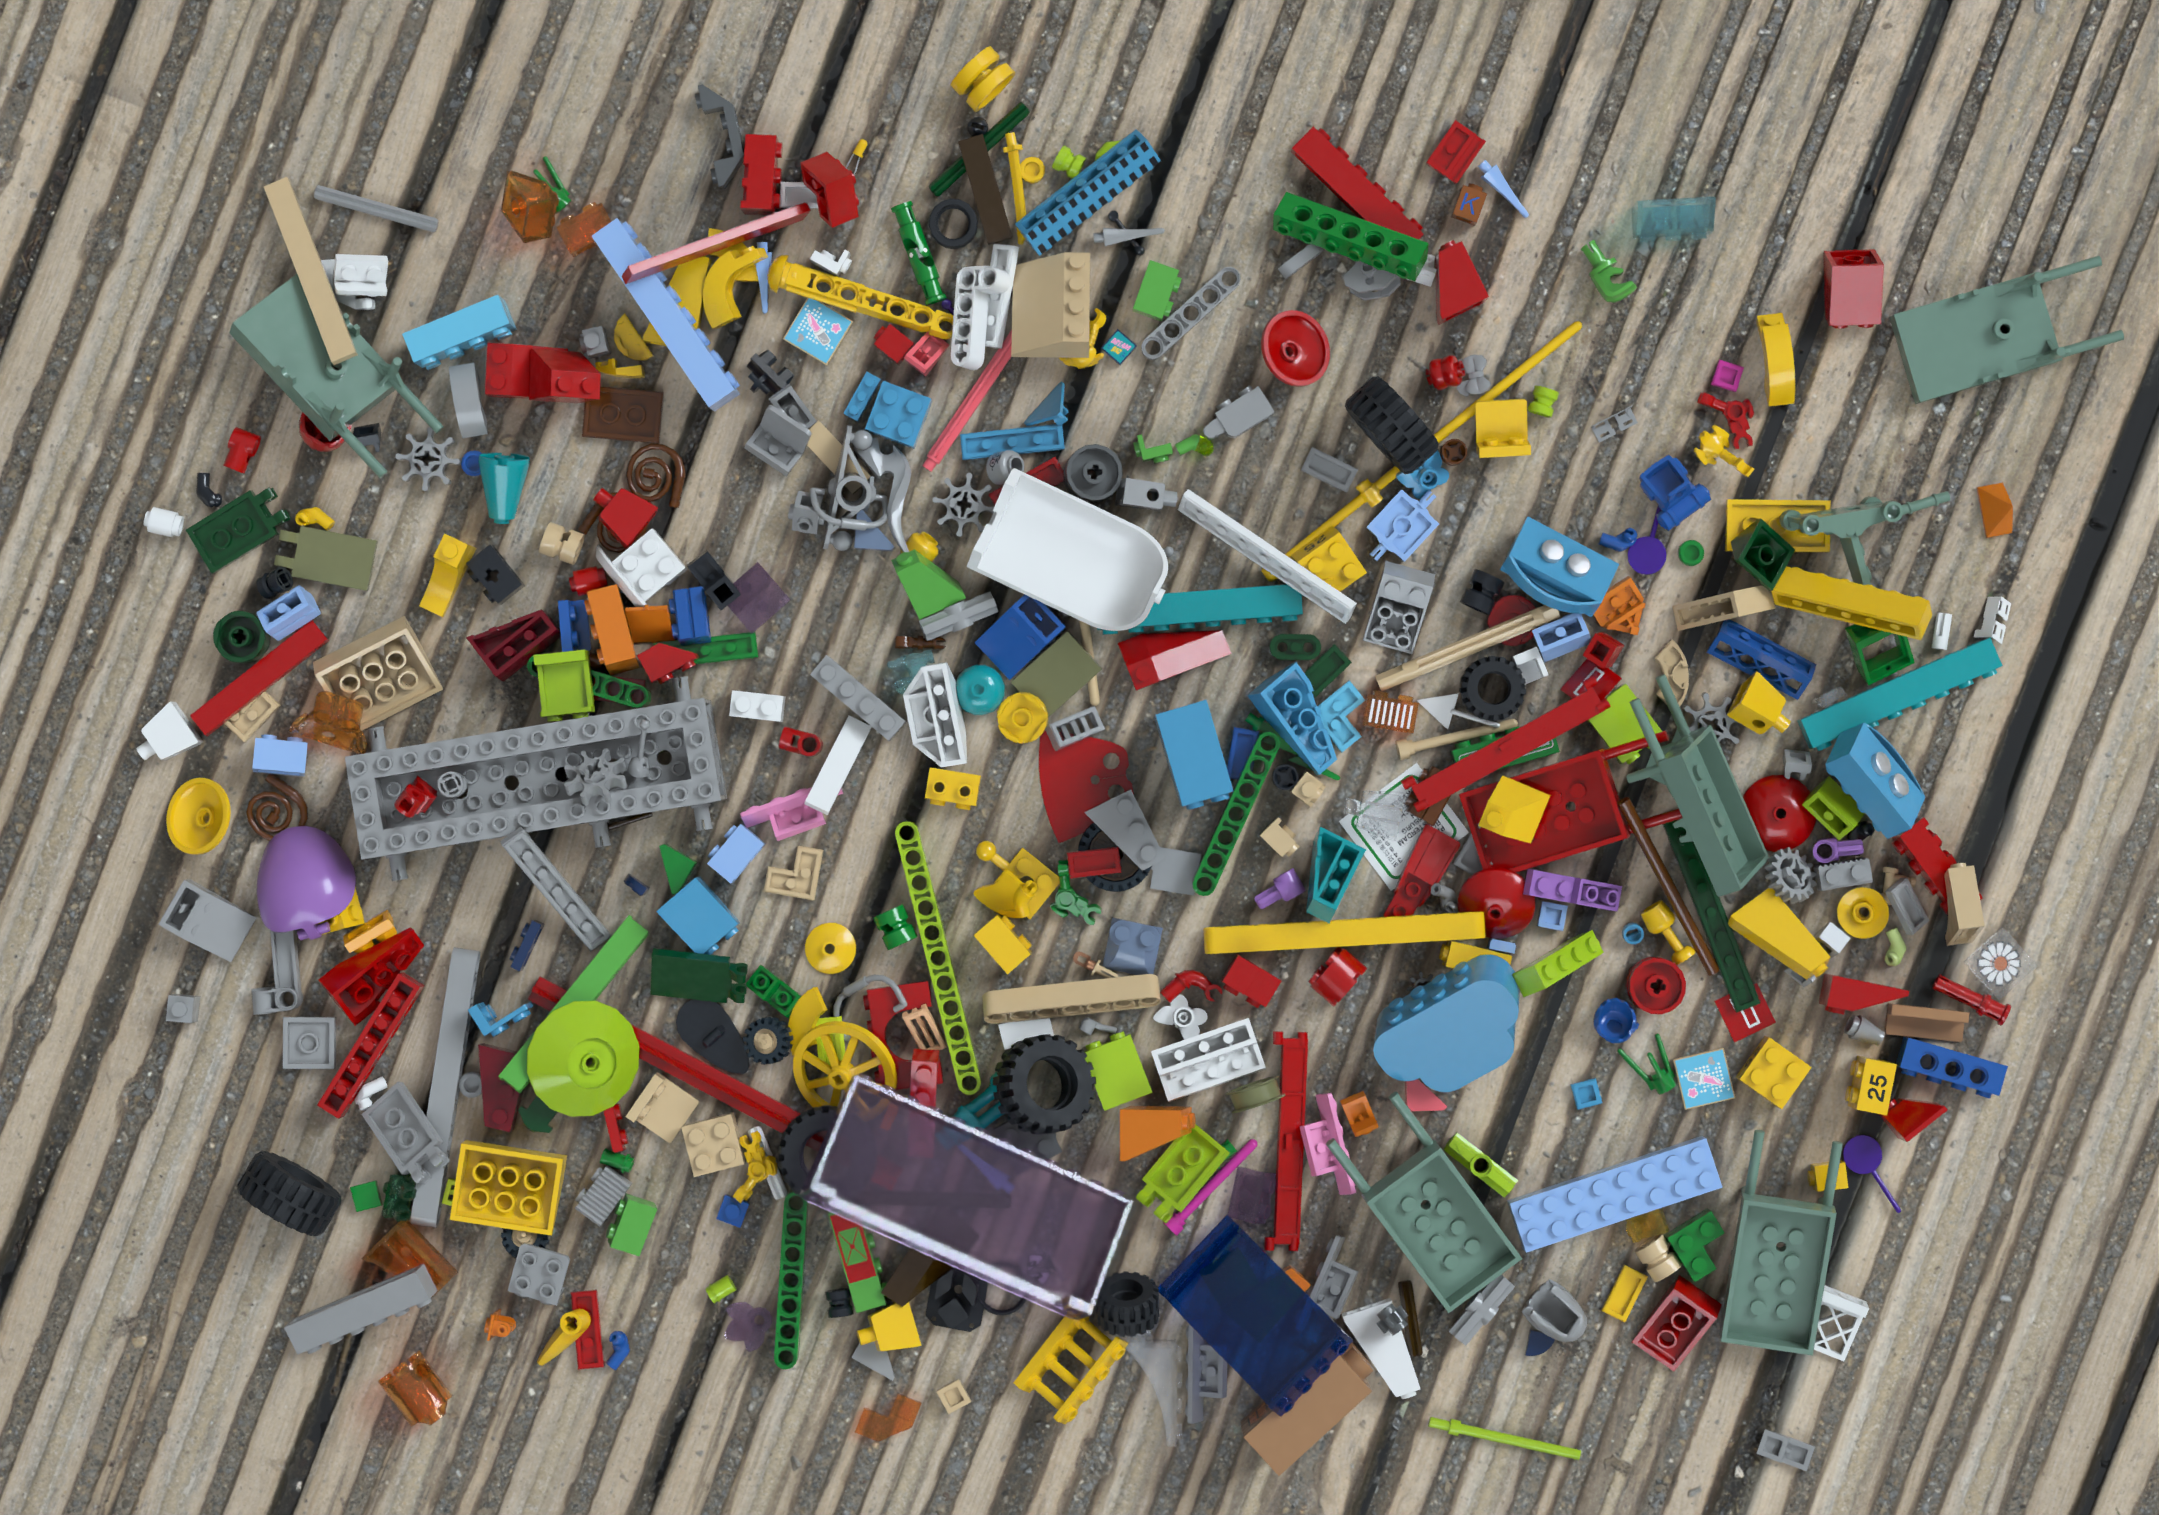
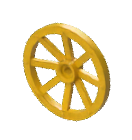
[793,1021,897,1121]

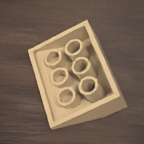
[1011,252,1090,358]
[313,616,443,736]

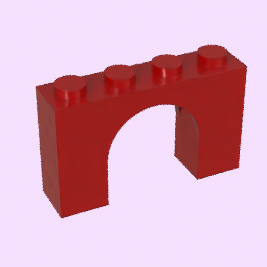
[863,980,944,1090]

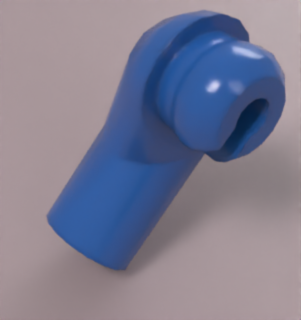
[1598,528,1637,552]
[606,1331,630,1370]

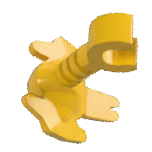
[1059,308,1106,369]
[1694,425,1755,477]

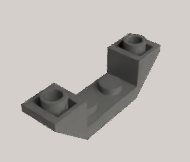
[695,84,744,190]

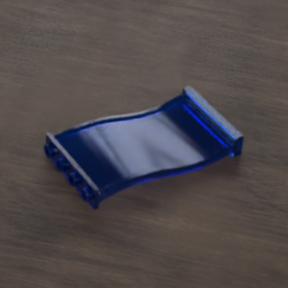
[1158,1215,1353,1416]

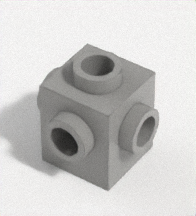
[788,491,826,535]

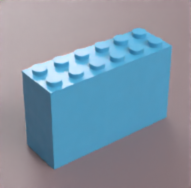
[1154,700,1233,810]

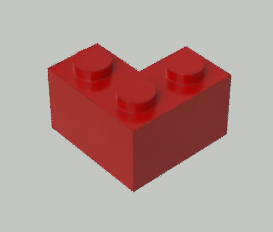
[800,152,859,228]
[1221,954,1282,1008]

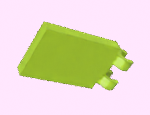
[1136,1124,1230,1223]

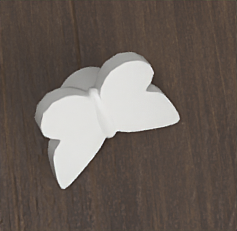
[1153,994,1208,1040]

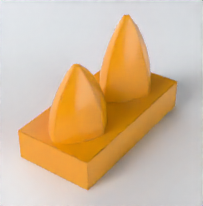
[343,910,397,954]

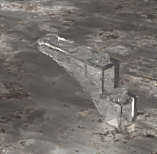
[1115,1330,1182,1446]

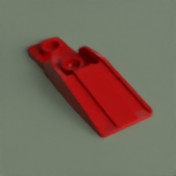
[1383,824,1461,917]

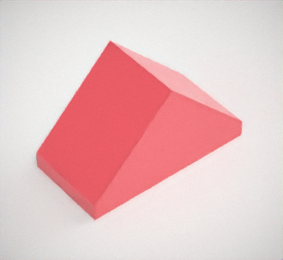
[904,331,949,377]
[1405,1079,1447,1111]

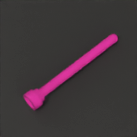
[1162,1139,1258,1236]

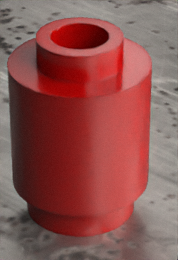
[569,566,608,596]

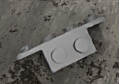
[1295,1235,1359,1332]
[1185,1318,1227,1424]

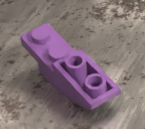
[1523,869,1622,912]

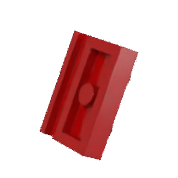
[1426,120,1486,184]

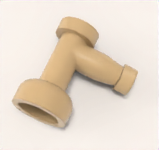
[1880,867,1916,905]

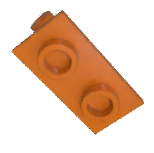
[484,1309,516,1341]

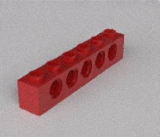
[317,972,425,1119]

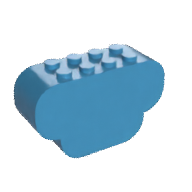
[1373,955,1520,1092]

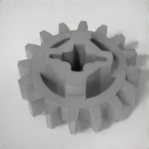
[1765,847,1817,904]

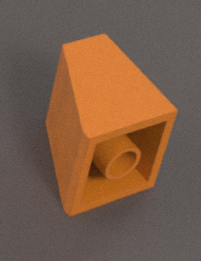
[1120,1106,1196,1161]

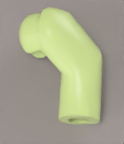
[1884,927,1907,966]

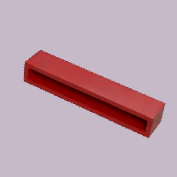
[1291,126,1424,240]

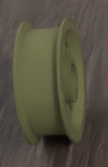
[1225,1075,1285,1113]

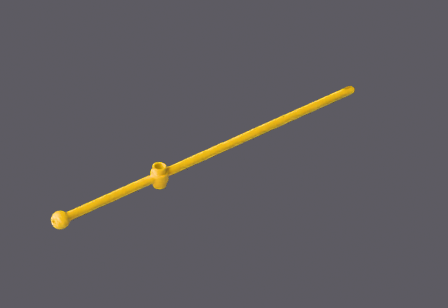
[1261,321,1582,582]

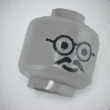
[986,450,1024,485]

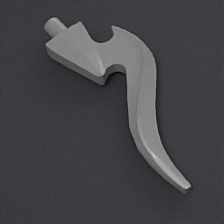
[853,429,911,553]

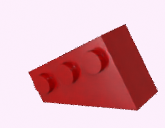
[740,134,783,216]

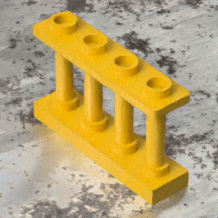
[1013,1302,1128,1424]

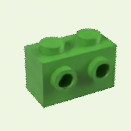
[1133,260,1182,322]
[606,1193,657,1256]

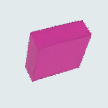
[1711,359,1744,392]

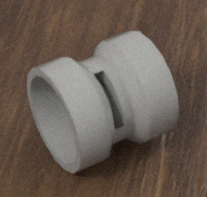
[438,771,467,797]

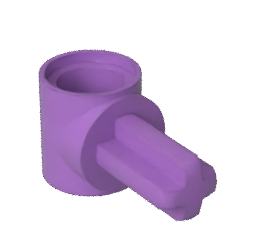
[1813,838,1864,863]
[1254,868,1306,909]

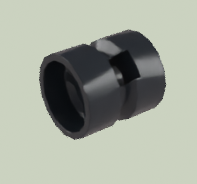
[1460,569,1505,615]

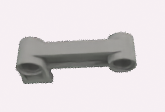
[251,930,303,1015]

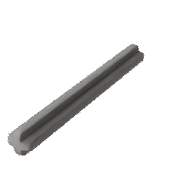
[314,185,439,232]

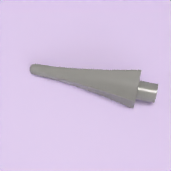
[1093,228,1165,246]

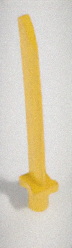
[1003,132,1026,245]

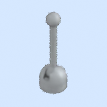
[628,720,650,778]

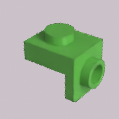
[1133,434,1173,464]

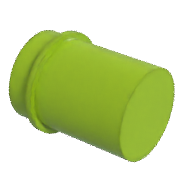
[705,1275,737,1304]

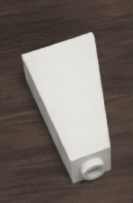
[1342,1298,1420,1399]

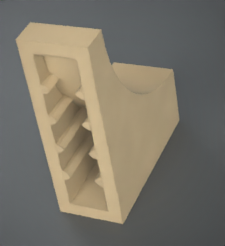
[1672,585,1775,631]
[1944,863,1985,946]

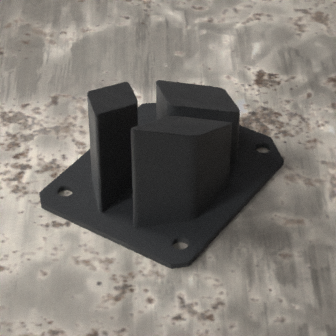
[925,1260,991,1332]

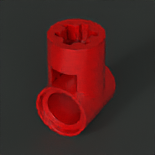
[223,427,261,474]
[779,727,823,757]

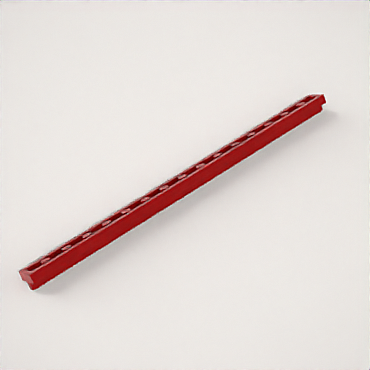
[528,976,904,1191]

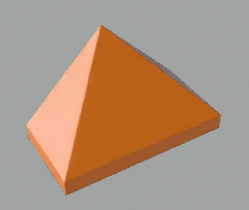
[1977,482,2013,538]

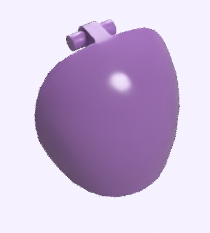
[257,826,356,940]

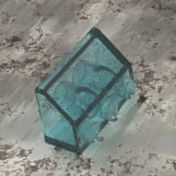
[1631,197,1716,242]

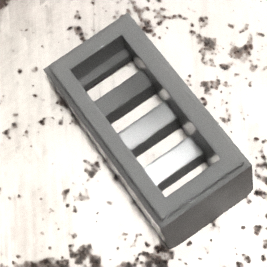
[1045,706,1105,751]

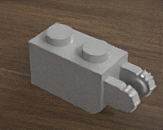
[1203,385,1275,440]

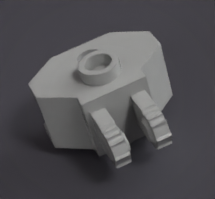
[1344,261,1401,301]

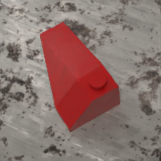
[1117,630,1231,691]
[318,927,424,1026]

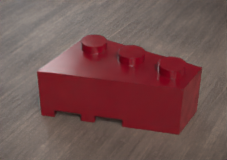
[466,609,561,682]
[478,1043,524,1132]

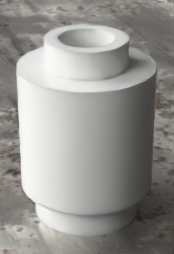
[144,507,184,537]

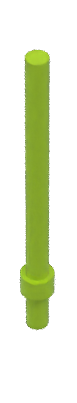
[1428,1417,1581,1460]

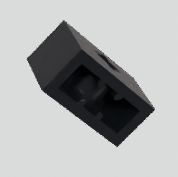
[466,544,525,605]

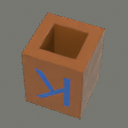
[1451,183,1487,226]

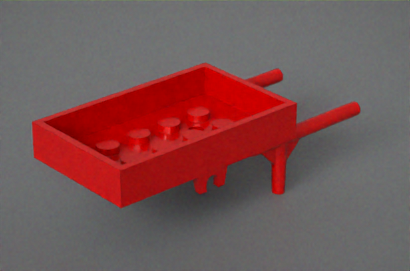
[1459,731,1682,873]

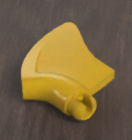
[973,870,1038,918]

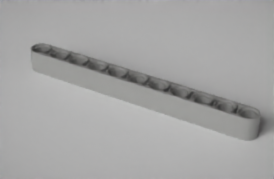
[411,947,480,1228]

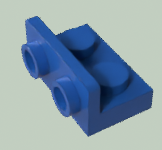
[558,600,591,652]

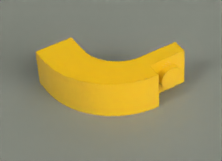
[703,246,768,329]
[1756,313,1795,406]

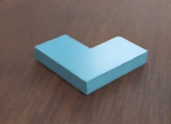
[1318,680,1365,753]

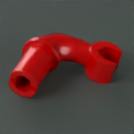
[1160,970,1222,1003]

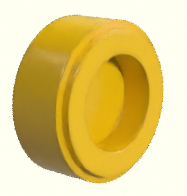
[1020,157,1045,184]

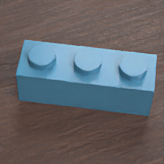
[843,371,882,422]

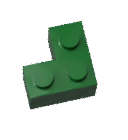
[1664,1208,1725,1282]

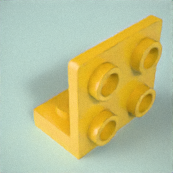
[1475,399,1531,458]

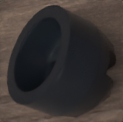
[968,117,988,137]

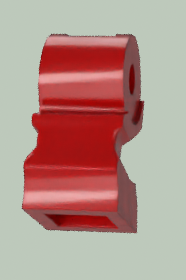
[394,775,438,818]

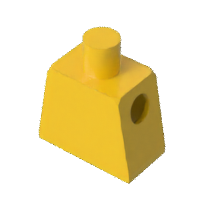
[1727,671,1791,734]
[857,1302,922,1351]

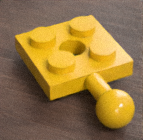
[976,841,1060,919]

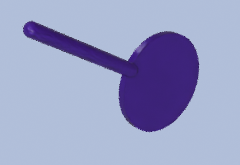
[1628,506,1667,575]
[1843,1135,1901,1213]

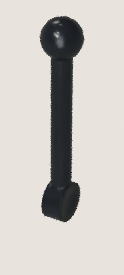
[1108,211,1145,256]

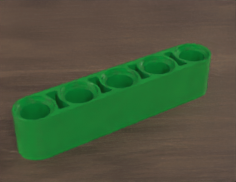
[527,654,652,709]

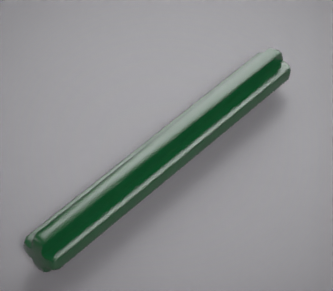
[929,102,1030,197]

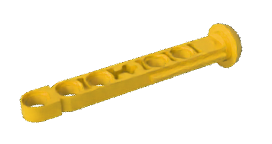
[767,255,954,340]

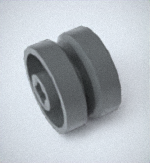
[1063,444,1123,504]

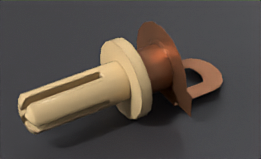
[1073,951,1119,978]

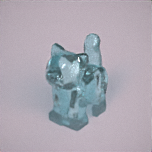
[887,650,935,695]

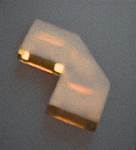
[855,1393,922,1442]

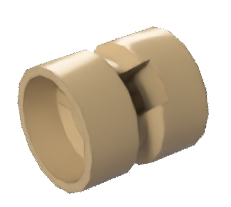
[539,522,585,565]
[1635,1233,1682,1282]

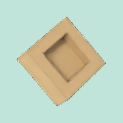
[936,1378,971,1414]

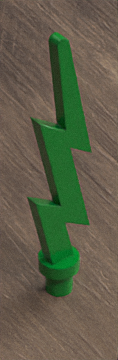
[1245,712,1340,781]

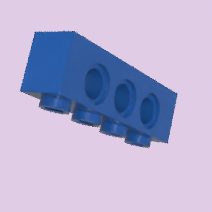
[1896,1036,2008,1099]

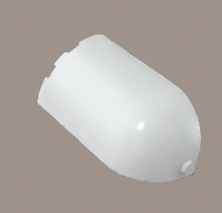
[967,468,1168,631]

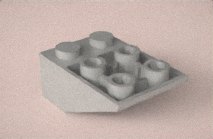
[1363,561,1435,654]
[158,879,257,962]

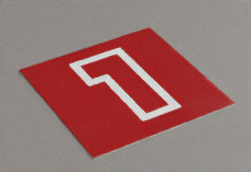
[1560,659,1622,701]
[1714,983,1776,1043]

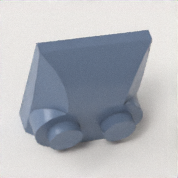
[1102,917,1163,975]

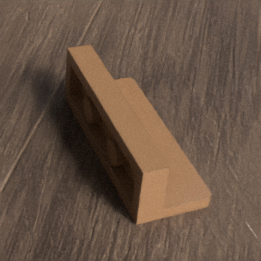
[1885,1003,1970,1042]

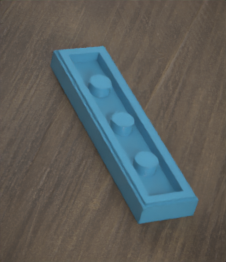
[960,424,1065,460]

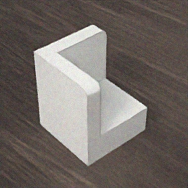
[1511,647,1548,685]

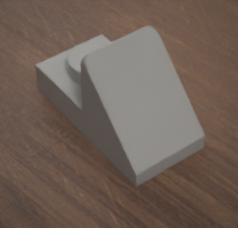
[768,384,817,428]

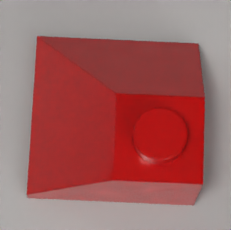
[1879,1098,1948,1142]

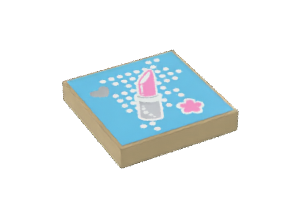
[783,298,854,366]
[1672,1048,1735,1110]

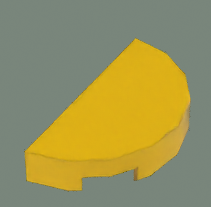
[614,313,654,361]

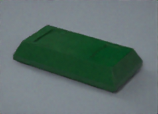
[1304,644,1352,698]

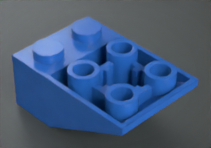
[975,594,1066,680]

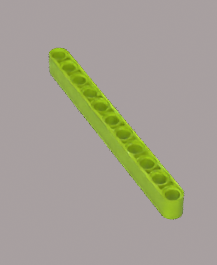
[895,821,981,1095]

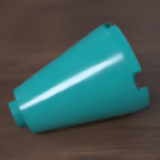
[478,452,530,524]

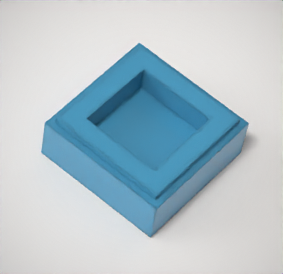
[1570,1078,1602,1110]

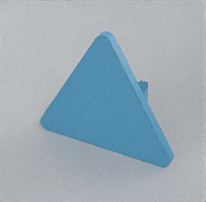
[1024,382,1068,426]

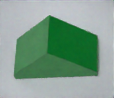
[659,844,698,895]

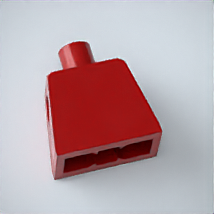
[593,488,658,550]

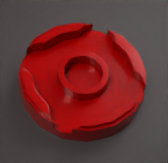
[1487,595,1538,646]

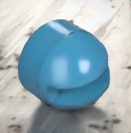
[1622,923,1644,944]

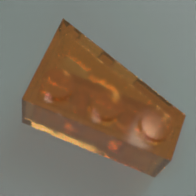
[362,1218,459,1297]

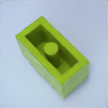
[1802,776,1865,840]

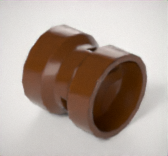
[1440,439,1467,466]

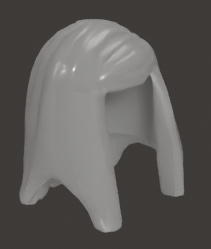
[1522,1279,1587,1342]

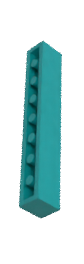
[1097,584,1303,635]
[1797,638,2003,751]

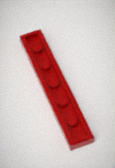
[190,620,329,736]

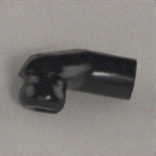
[196,473,222,508]
[1847,821,1875,856]

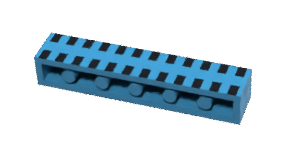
[1015,129,1161,256]

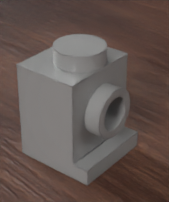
[579,326,611,359]

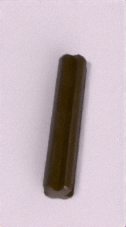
[1398,1280,1423,1357]

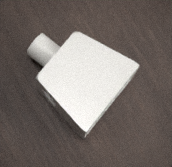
[136,702,203,760]

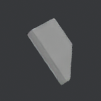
[851,1342,895,1381]

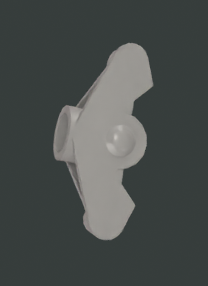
[823,425,876,551]

